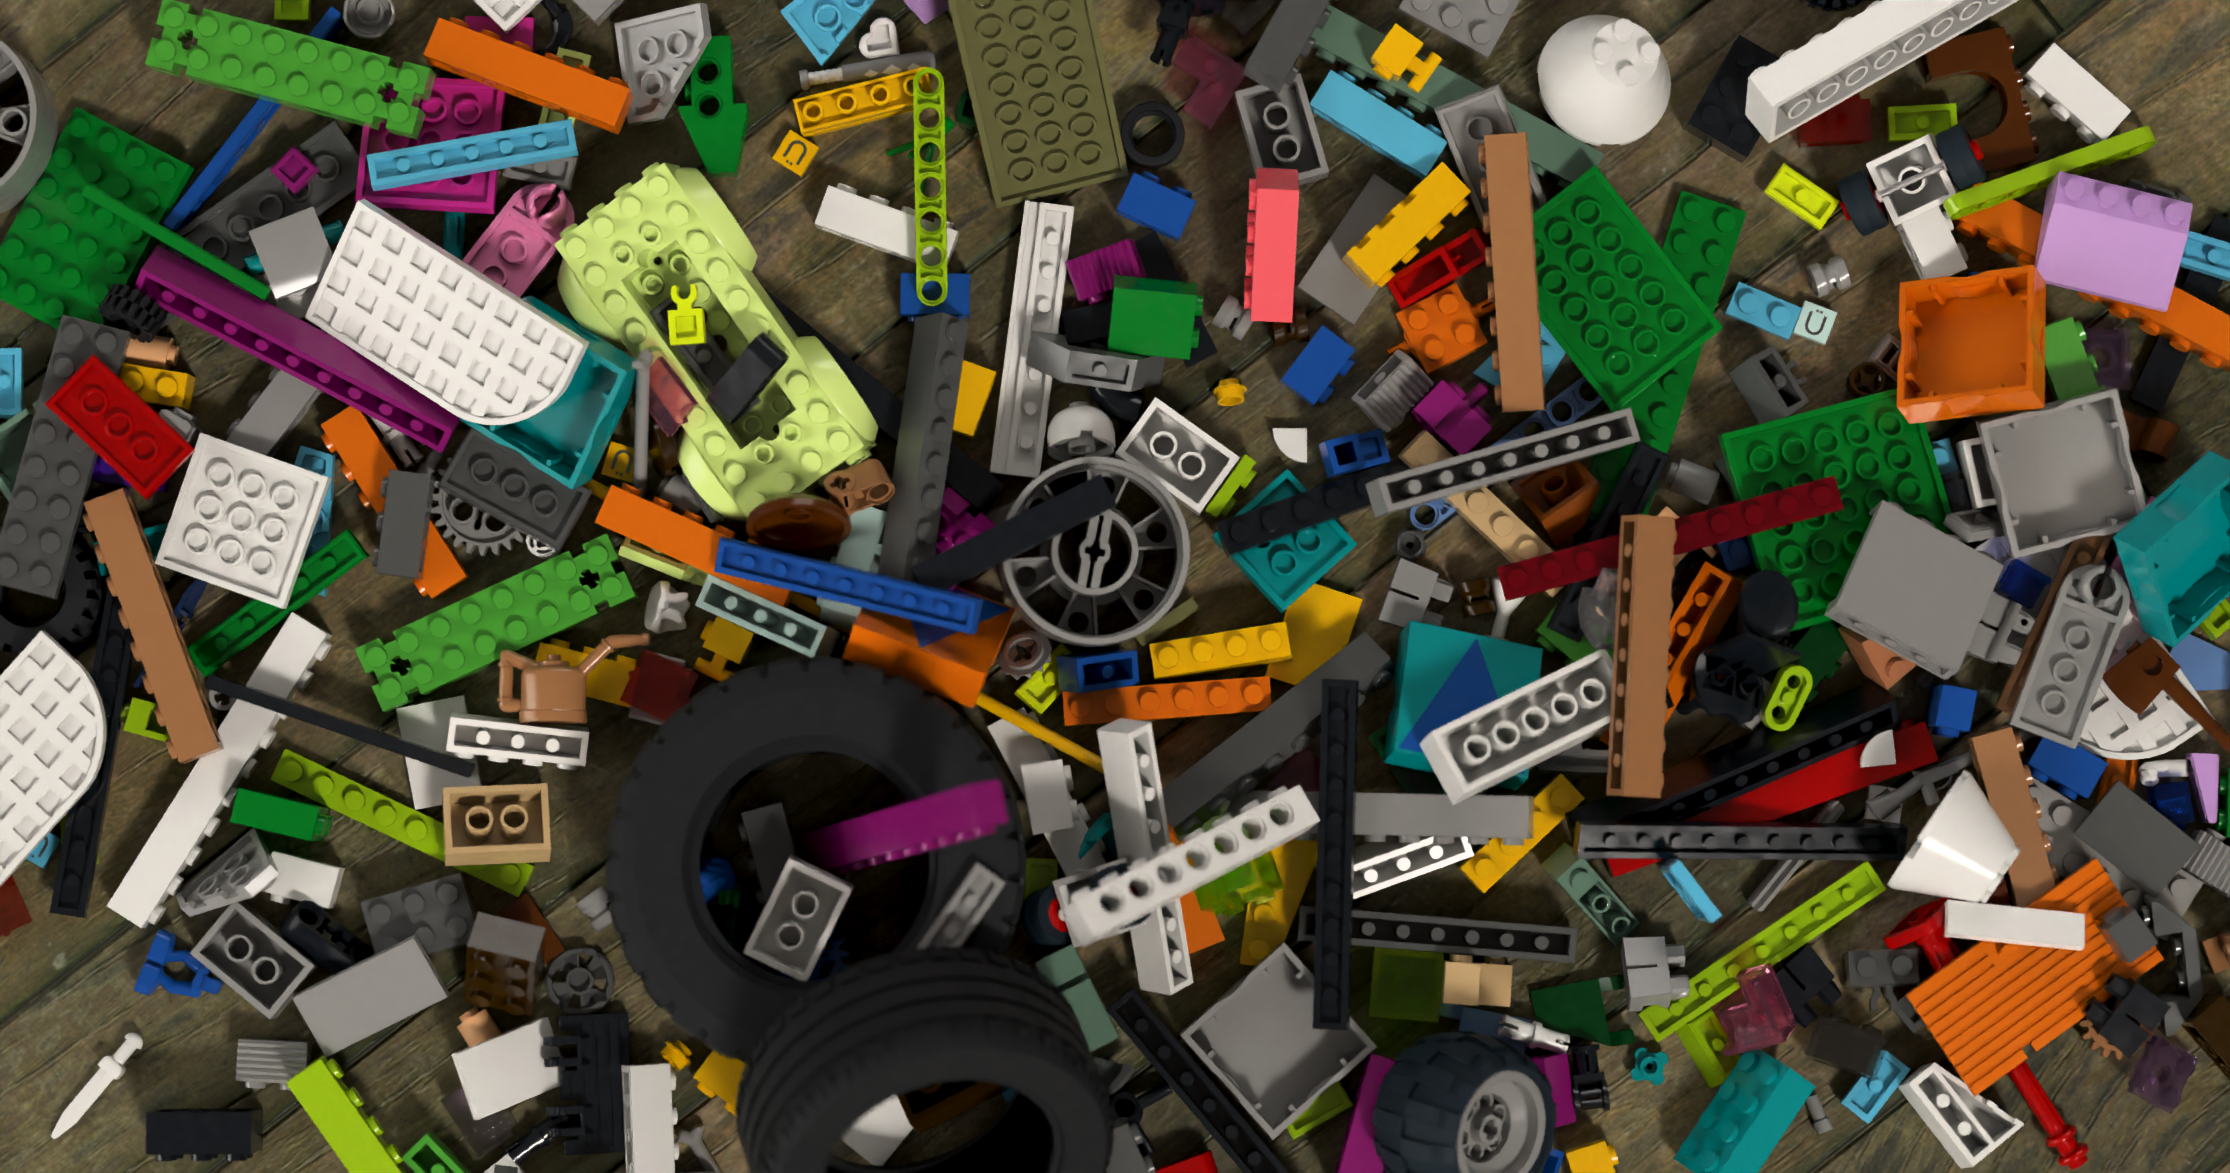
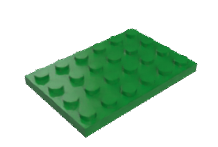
[0,107,194,330]
[1533,165,1723,412]

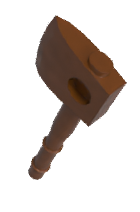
[2102,637,2230,755]

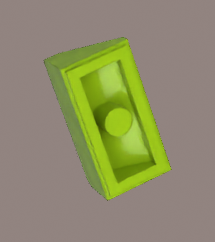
[1676,1008,1741,1088]

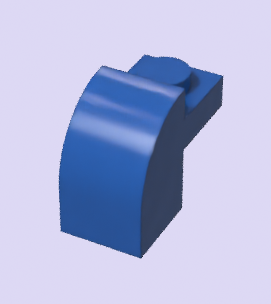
[1318,428,1390,478]

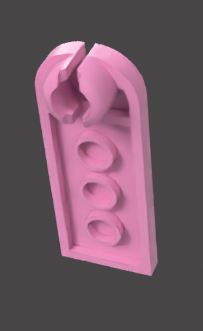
[462,183,575,299]

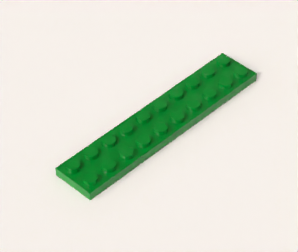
[1587,191,1747,522]

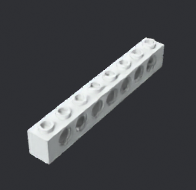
[1062,784,1321,948]

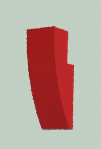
[1387,227,1491,310]

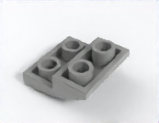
[248,206,333,300]

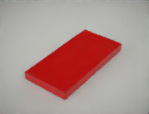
[45,354,196,500]

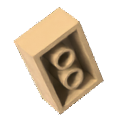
[442,783,551,866]

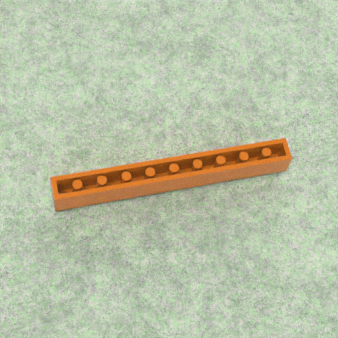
[1952,182,2230,372]

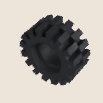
[98,283,167,343]

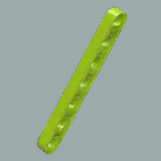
[913,67,948,307]
[1943,126,2157,220]

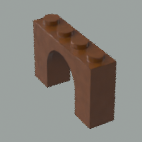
[1920,26,2039,174]

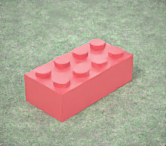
[1244,168,1299,323]

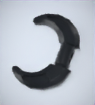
[536,0,573,56]

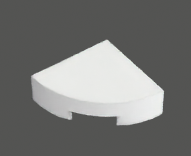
[1272,428,1307,463]
[1860,730,1896,768]

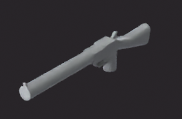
[1865,729,2038,821]

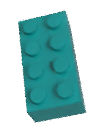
[1673,1044,1816,1173]

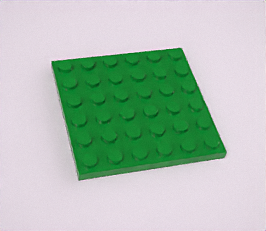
[1718,388,1959,632]

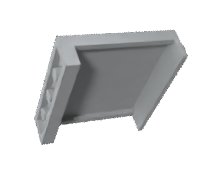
[1824,500,2004,680]

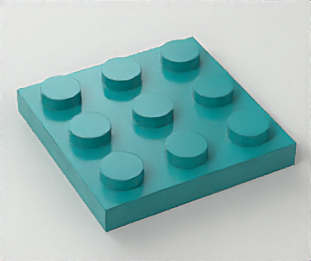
[1211,469,1357,614]

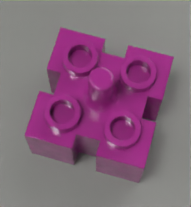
[1410,380,1492,457]
[935,487,996,591]

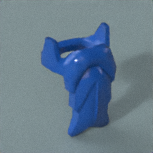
[700,853,736,908]

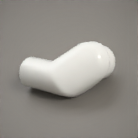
[2138,759,2189,786]

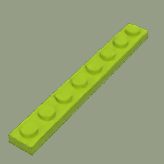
[270,748,535,898]
[1637,860,1887,1043]

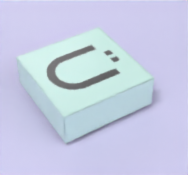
[1792,300,1837,346]

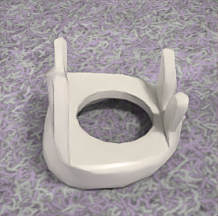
[644,581,691,634]

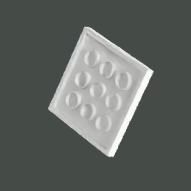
[155,433,332,609]

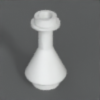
[1484,577,1526,642]

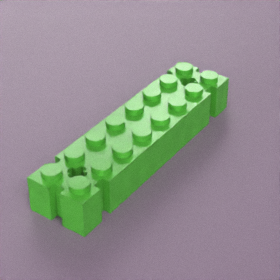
[145,0,436,141]
[355,533,639,713]

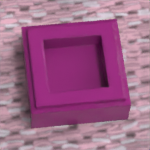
[270,145,320,195]

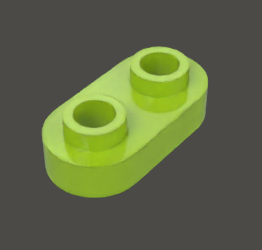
[1760,664,1813,731]

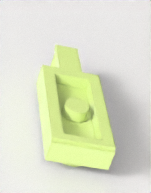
[618,537,711,587]

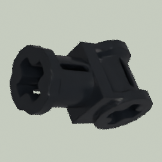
[1569,1044,1610,1115]

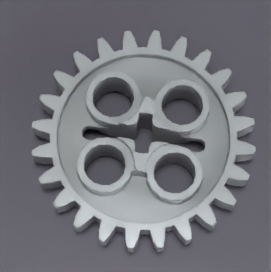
[431,458,525,557]

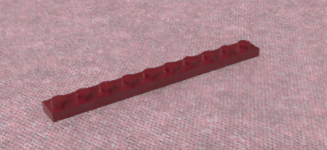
[1497,476,1844,602]

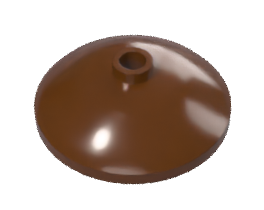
[746,493,851,552]

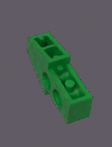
[678,35,749,178]

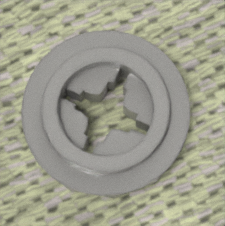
[998,631,1053,680]

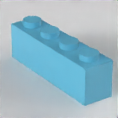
[1310,70,1447,180]

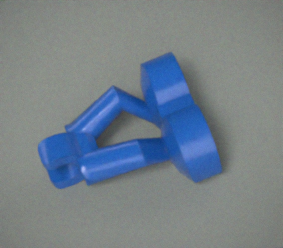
[134,928,223,998]

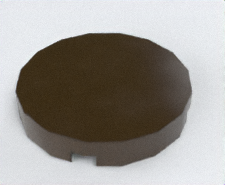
[648,409,677,477]

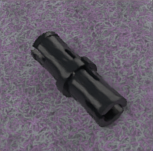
[505,1114,574,1166]

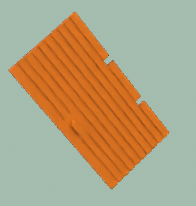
[1905,858,2164,1097]

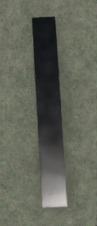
[205,674,476,778]

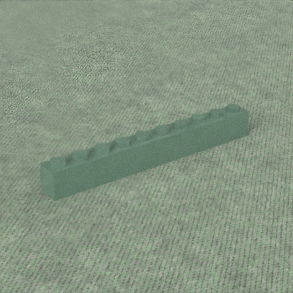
[1311,5,1604,190]

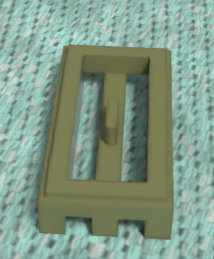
[1135,597,1198,648]

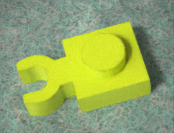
[668,284,706,346]

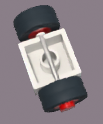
[1838,124,1987,236]
[1021,857,1152,950]

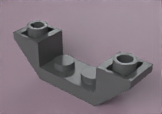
[1025,331,1166,392]
[2139,894,2203,1037]

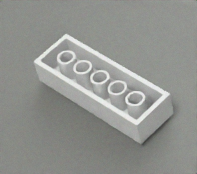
[1419,648,1613,805]

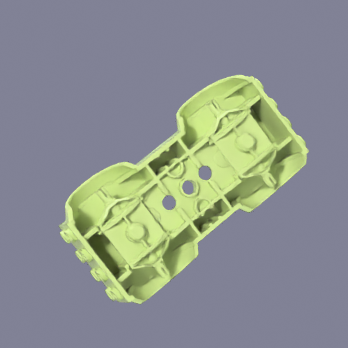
[554,162,878,522]

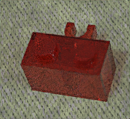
[1797,94,1872,148]

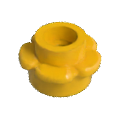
[1213,378,1247,406]
[660,1040,692,1072]

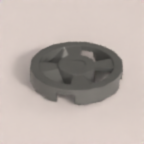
[545,946,615,1015]

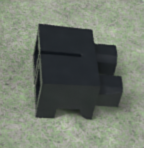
[1755,944,1842,1028]
[2082,972,2171,1059]

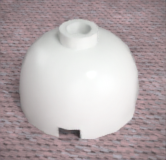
[1047,401,1116,462]

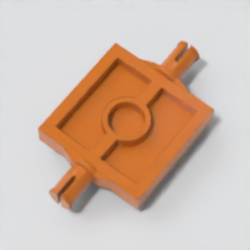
[1387,283,1496,376]

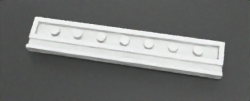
[990,200,1074,478]

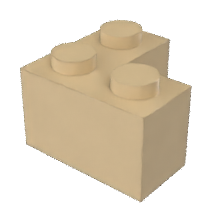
[1439,954,1513,1007]

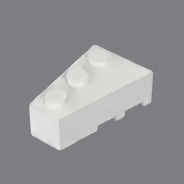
[1898,1062,2025,1168]

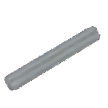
[1747,798,1845,912]

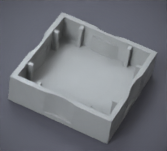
[1976,387,2147,559]
[1180,942,1377,1140]

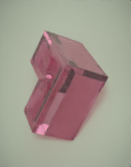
[1172,34,1247,133]
[1719,963,1797,1057]

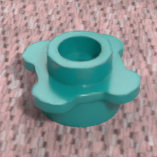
[1631,1048,1668,1085]

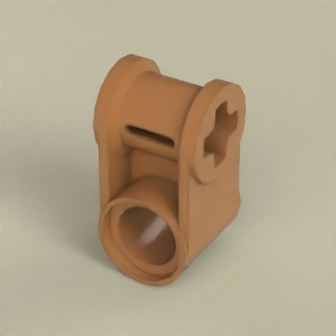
[824,459,895,516]

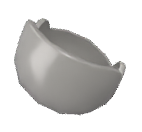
[342,0,395,39]

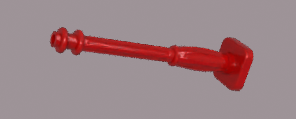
[1883,897,2088,1170]

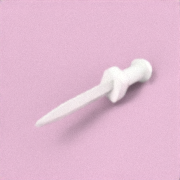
[51,1032,143,1139]

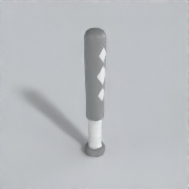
[799,50,936,90]

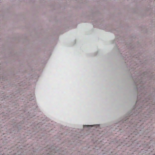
[1537,14,1671,146]
[1887,769,2021,903]

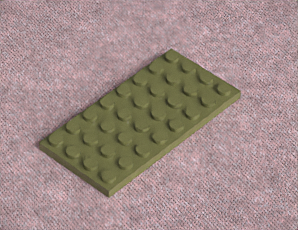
[948,0,1129,209]

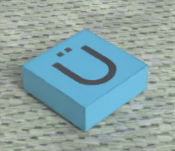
[26,831,61,869]

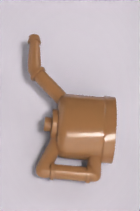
[497,633,651,724]

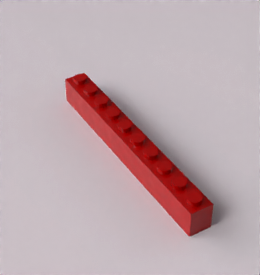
[1603,718,1939,878]

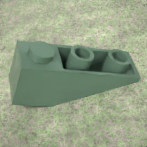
[1540,842,1640,946]

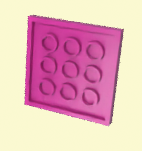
[355,78,506,214]

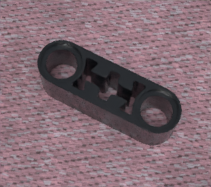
[705,332,789,425]
[280,900,375,976]

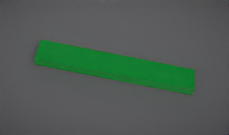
[81,183,271,301]
[187,528,370,677]

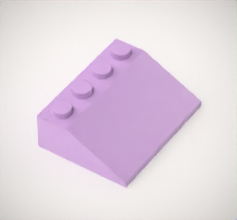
[2034,171,2193,312]

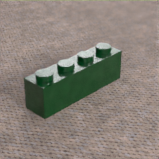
[1764,620,1851,706]

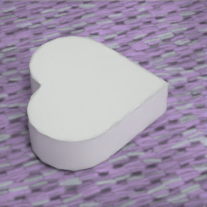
[859,17,900,60]

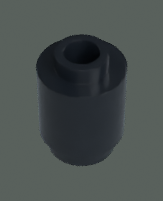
[1941,471,1972,513]

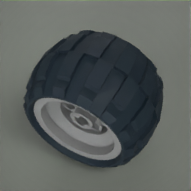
[1372,1031,1557,1173]

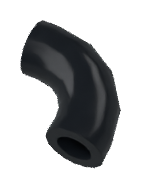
[1087,342,1145,427]

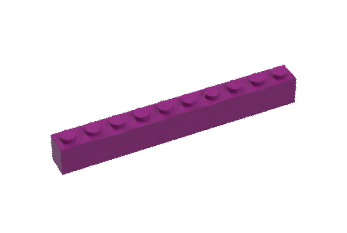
[133,246,461,453]
[797,780,1008,877]

